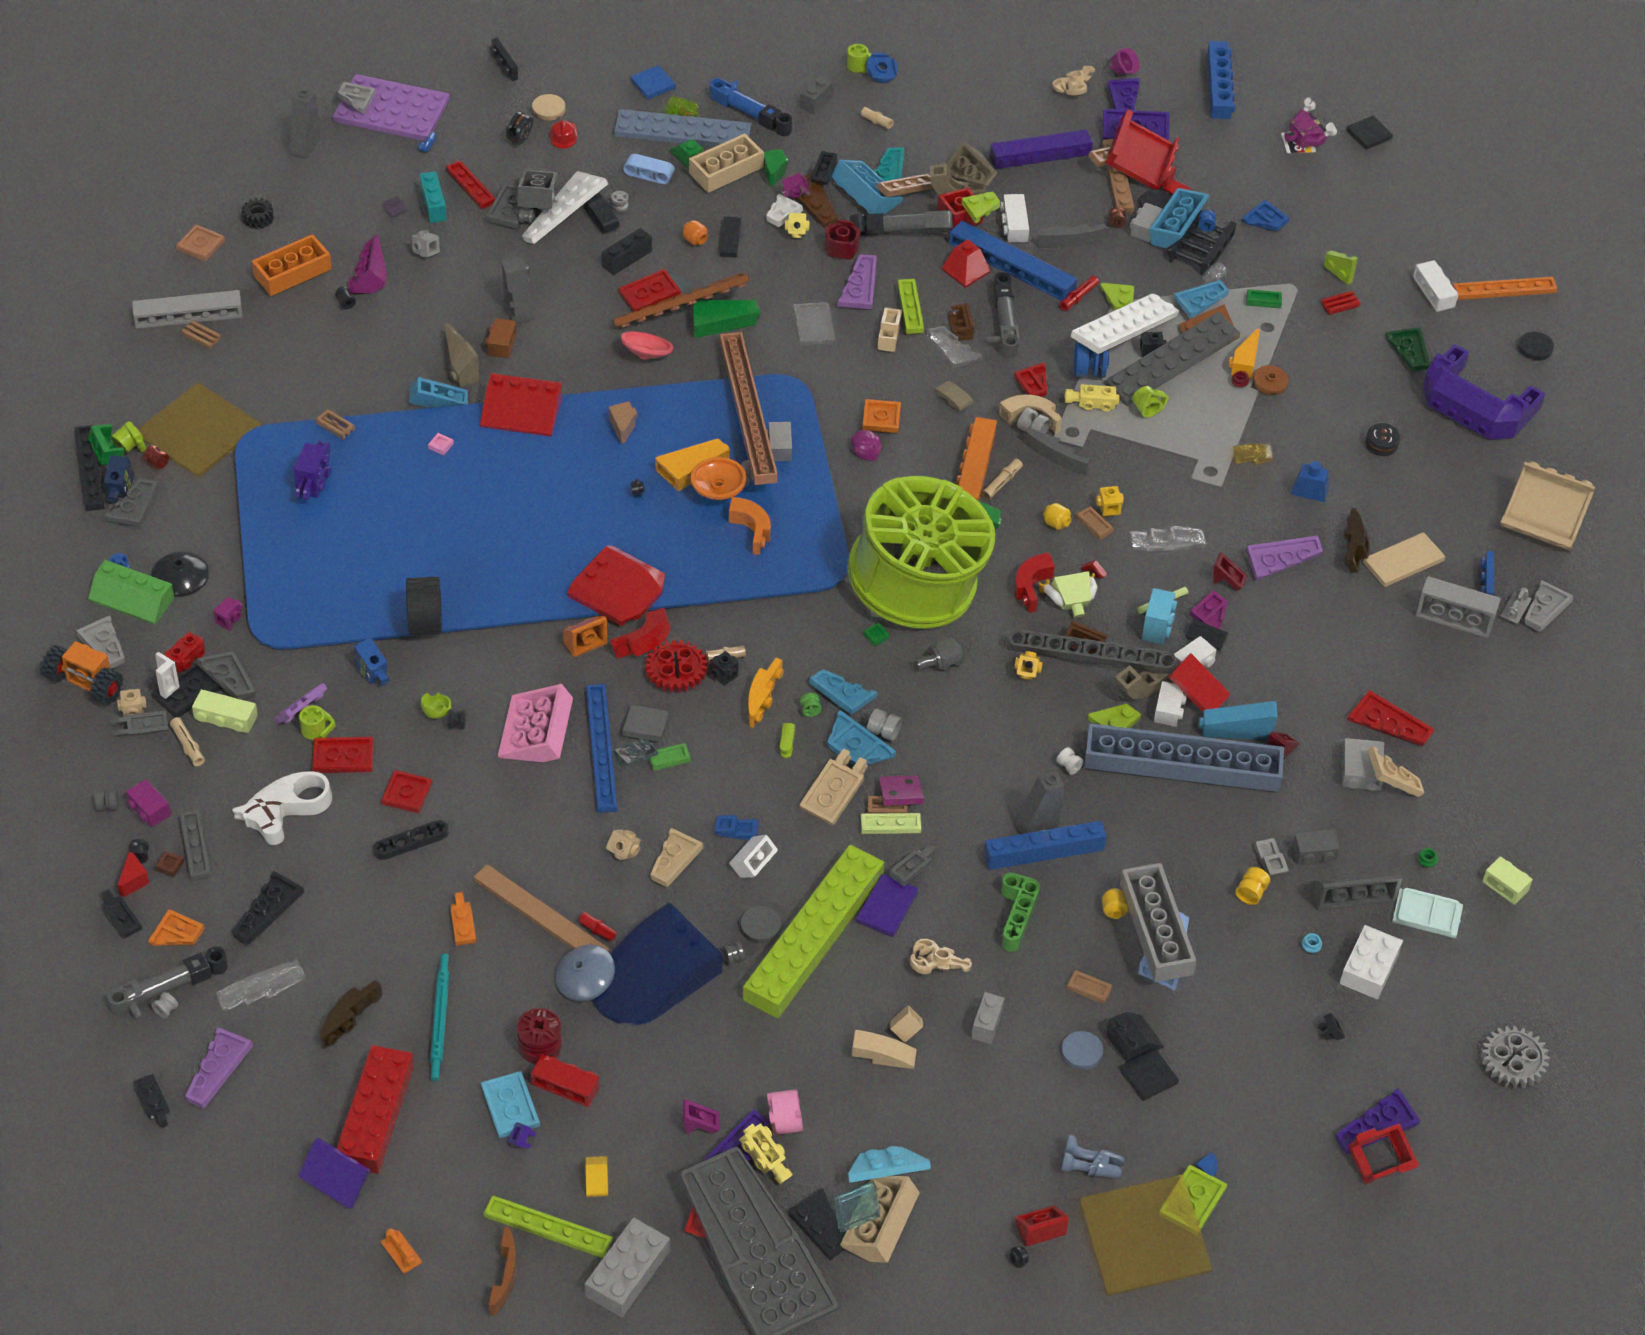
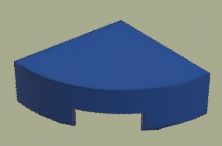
[1196,1152,1218,1177]

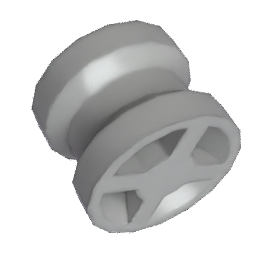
[611,191,629,212]
[151,992,178,1019]

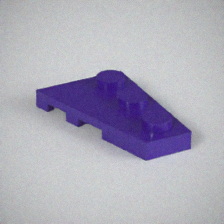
[1107,78,1140,110]

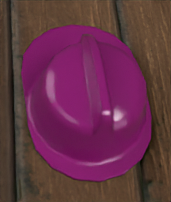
[1109,48,1140,75]

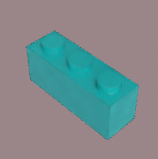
[419,171,447,223]

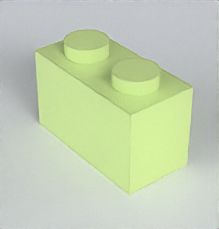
[1482,856,1533,905]

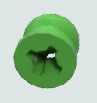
[800,693,822,717]

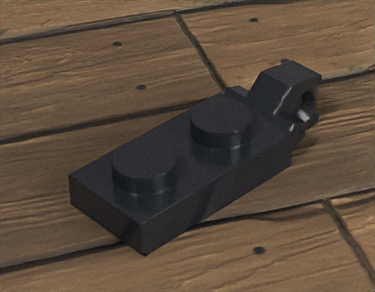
[101,889,142,939]
[133,1074,169,1128]

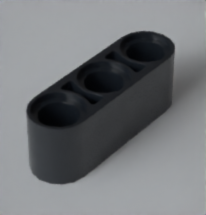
[583,193,620,234]

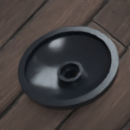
[151,551,209,597]

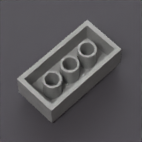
[1416,576,1501,638]
[585,1218,670,1317]

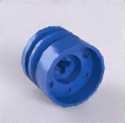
[1074,340,1109,378]

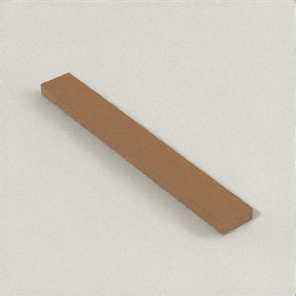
[474,864,610,954]

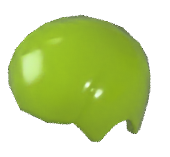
[421,692,451,719]

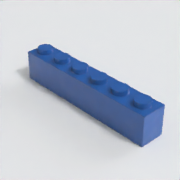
[984,821,1107,870]

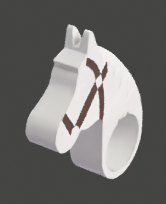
[232,772,332,845]

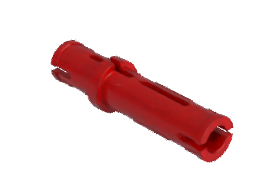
[1059,275,1099,311]

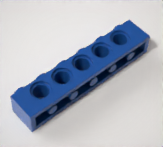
[1207,41,1235,119]

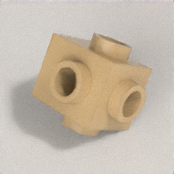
[117,689,147,717]
[605,829,641,860]

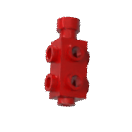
[156,632,205,673]

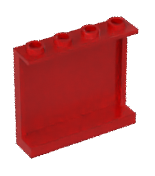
[1105,109,1179,190]

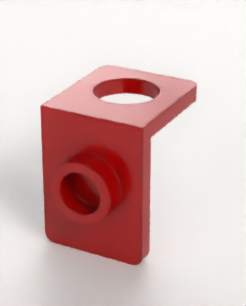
[1163,167,1191,194]

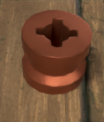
[1109,206,1126,228]

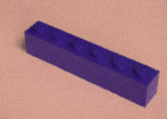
[990,129,1093,169]

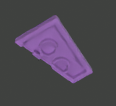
[273,683,328,724]

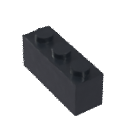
[602,227,652,276]

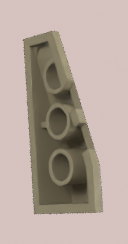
[947,141,997,186]

